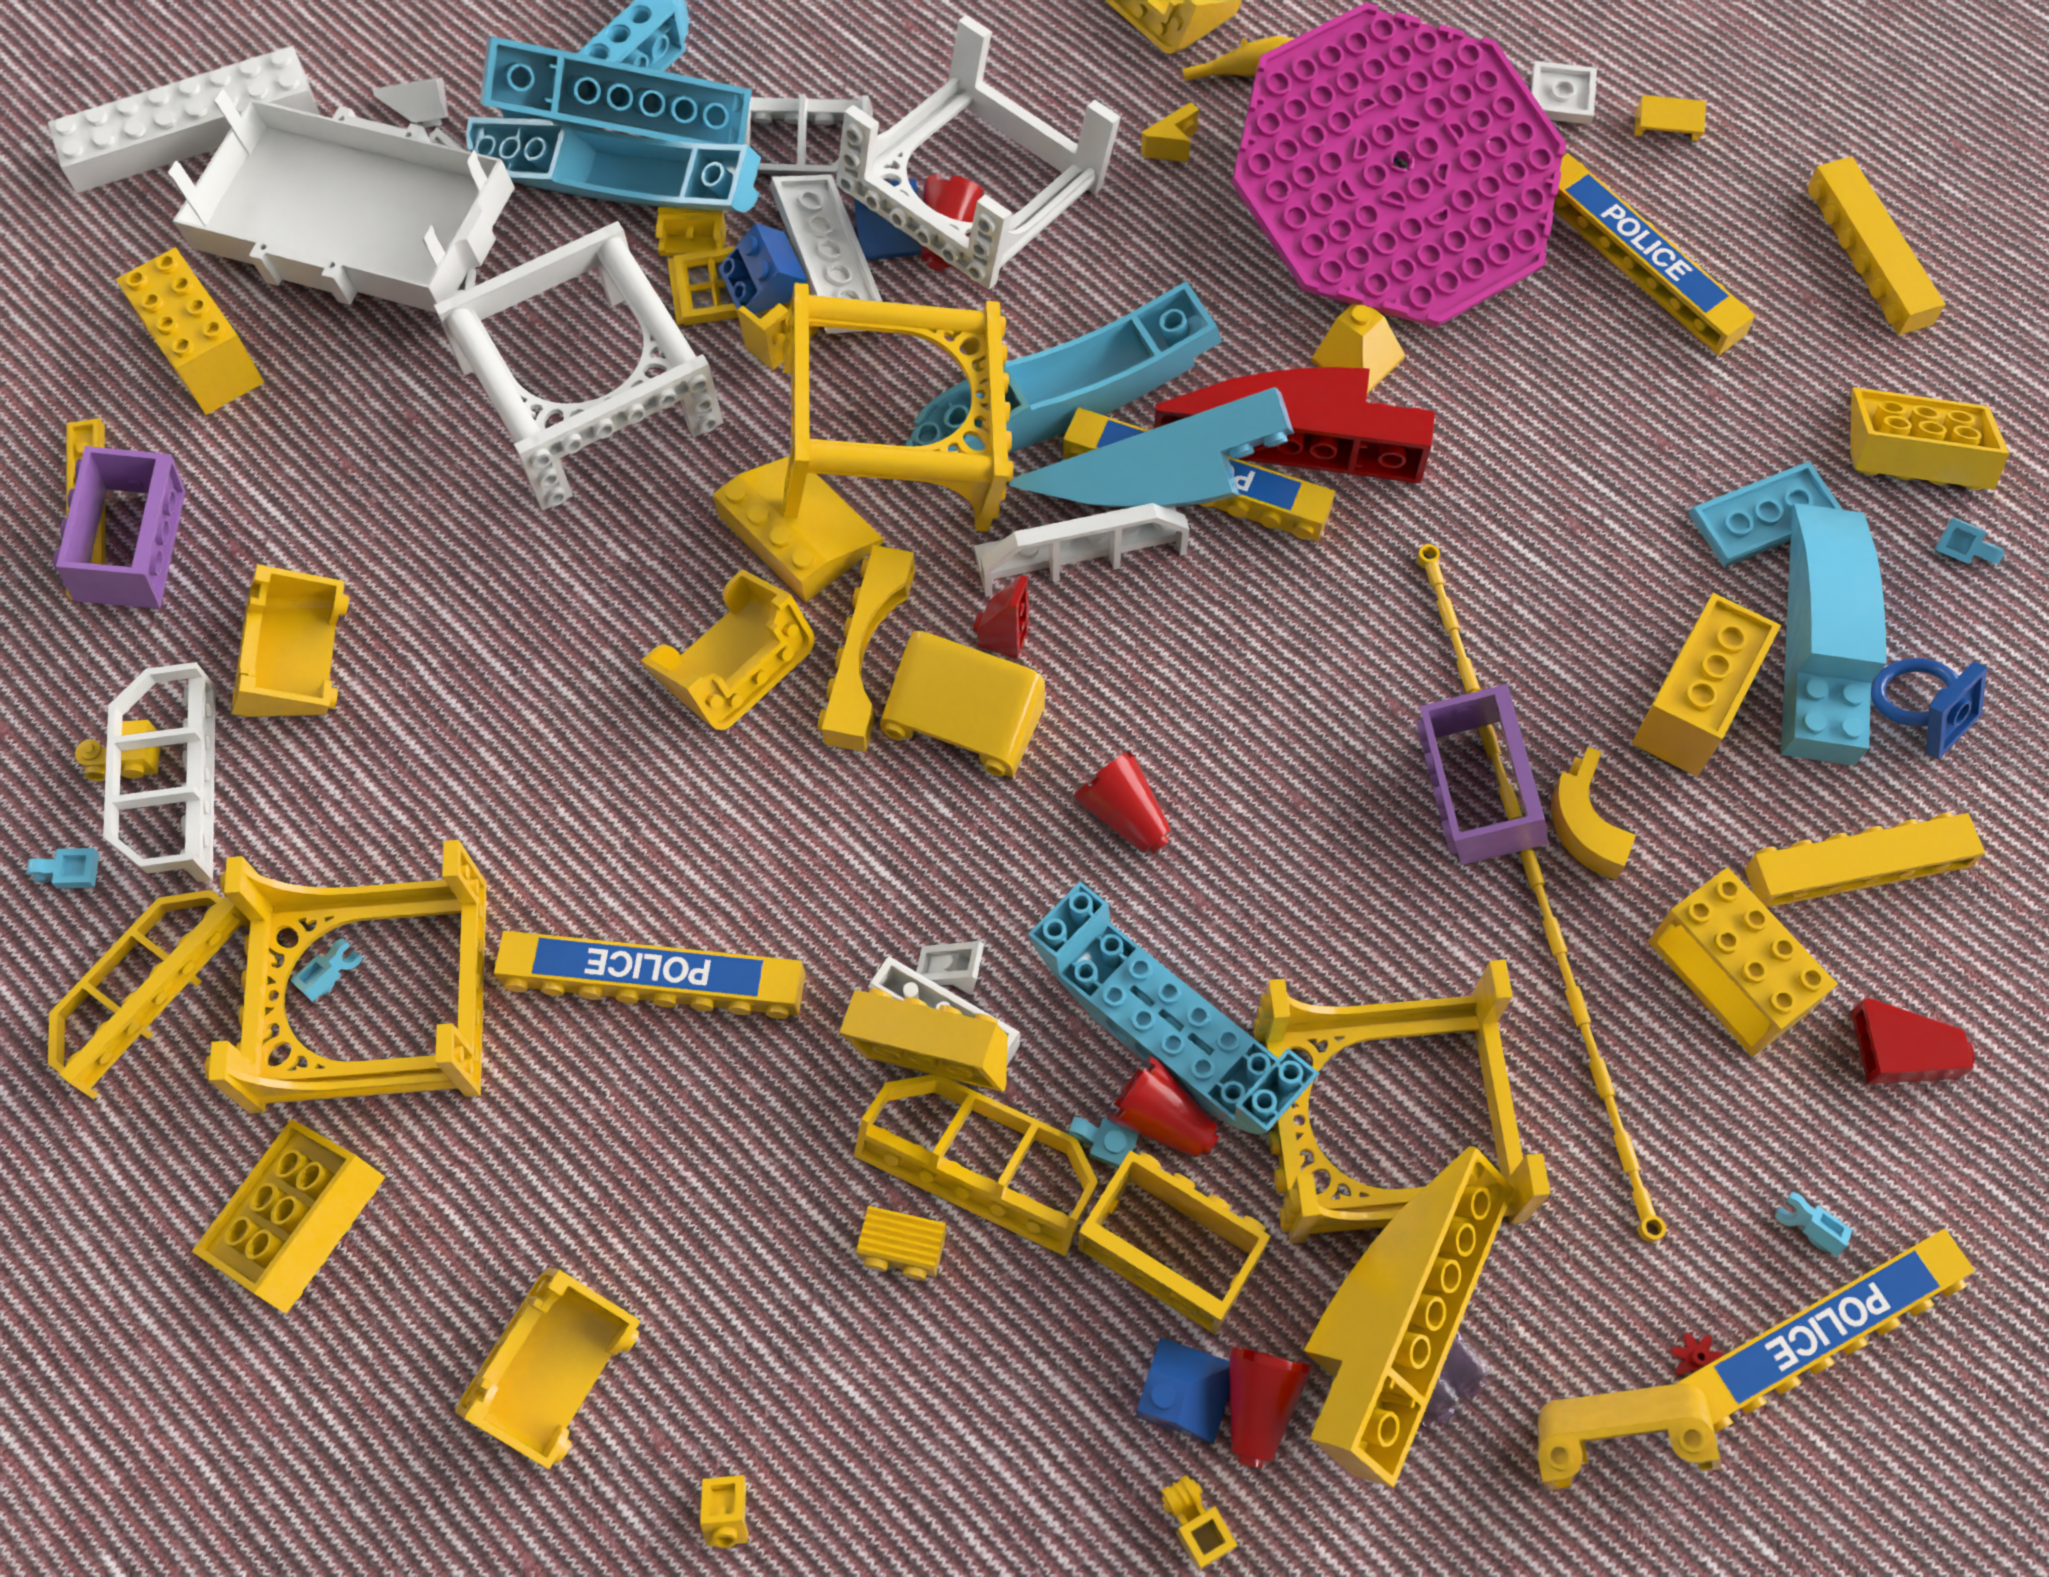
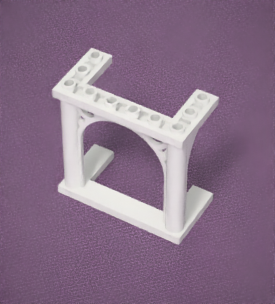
[836,15,1121,290]
[433,221,723,510]

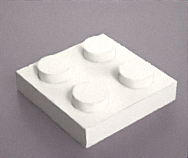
[1530,61,1597,125]

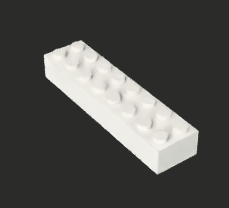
[48,46,320,193]

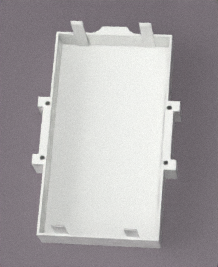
[168,89,515,313]

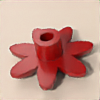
[1671,1332,1724,1375]

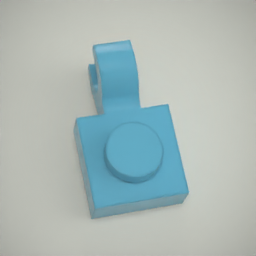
[1935,517,2005,564]
[26,848,99,889]
[290,938,362,1002]
[1068,1116,1139,1169]
[1775,1192,1852,1257]

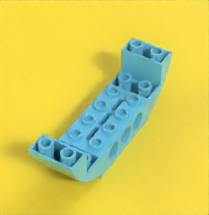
[500,0,689,127]
[1028,882,1319,1134]

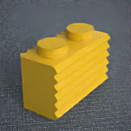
[856,1206,947,1281]

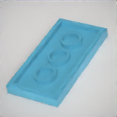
[1688,461,1843,568]

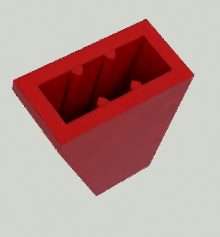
[1851,998,1975,1084]

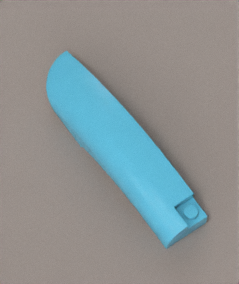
[906,281,1222,453]

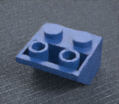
[718,223,807,314]

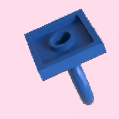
[1871,658,1987,760]

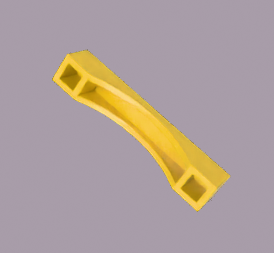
[818,545,915,752]

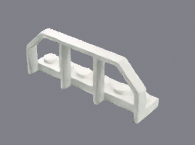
[744,94,873,176]
[974,503,1189,596]
[103,662,216,882]

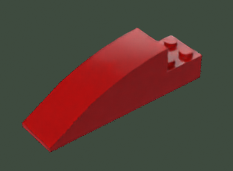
[1154,367,1435,484]

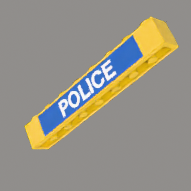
[1553,153,1756,356]
[1063,407,1336,542]
[494,931,806,1019]
[1676,1228,1975,1433]

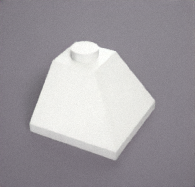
[373,77,448,128]

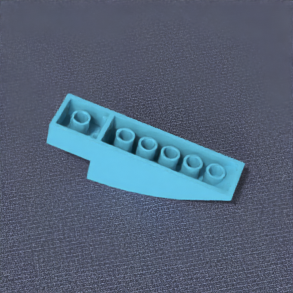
[480,35,752,145]
[1009,387,1294,508]
[1781,503,1886,766]

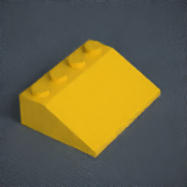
[1850,387,2009,490]
[712,456,884,603]
[192,1119,385,1314]

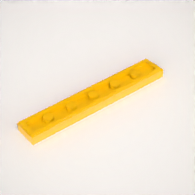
[66,418,106,600]

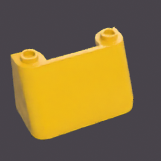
[1105,0,1242,54]
[231,564,349,717]
[640,569,815,730]
[880,631,1045,778]
[455,1268,641,1469]
[1538,1383,1722,1490]

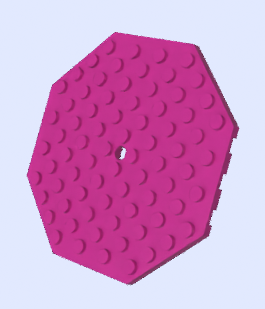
[1231,3,1566,328]

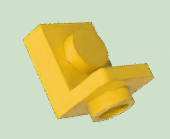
[700,1475,748,1548]

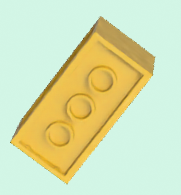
[115,247,265,415]
[1631,593,1781,777]
[1648,867,1839,1057]
[1078,1150,1270,1335]

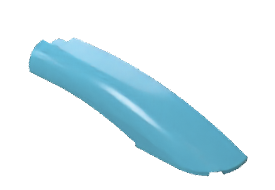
[466,117,761,212]

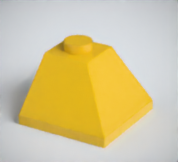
[1311,304,1405,394]

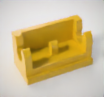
[1634,95,1706,142]
[656,207,727,256]

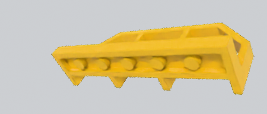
[48,890,250,1099]
[854,1074,1098,1257]

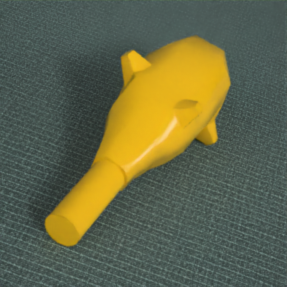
[1182,35,1295,81]

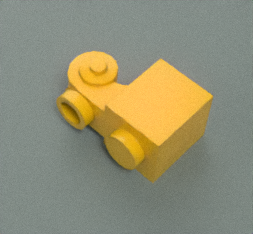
[75,720,161,781]
[1161,1475,1238,1572]

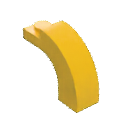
[1551,746,1636,880]

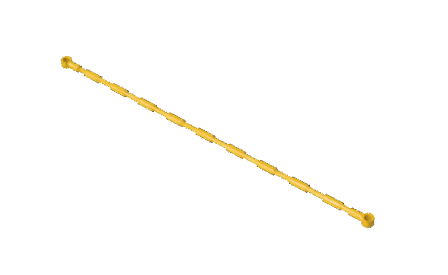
[1417,544,1666,1243]

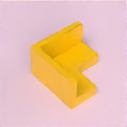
[737,303,819,370]

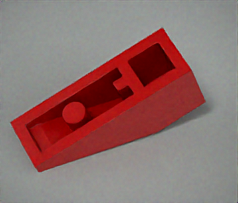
[973,575,1029,659]

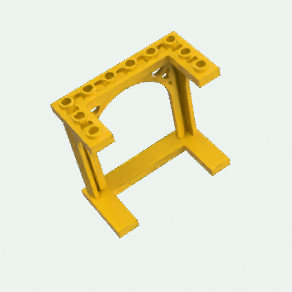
[783,283,1014,532]
[205,840,487,1114]
[1253,959,1550,1244]

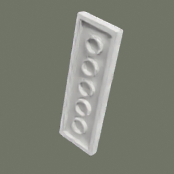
[769,175,883,334]

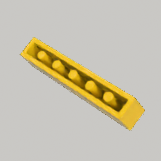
[1807,156,1946,335]
[1745,812,1985,908]

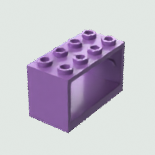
[53,446,186,609]
[1416,684,1549,865]

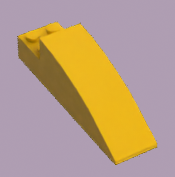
[1304,1146,1514,1488]

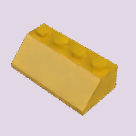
[839,988,1008,1092]

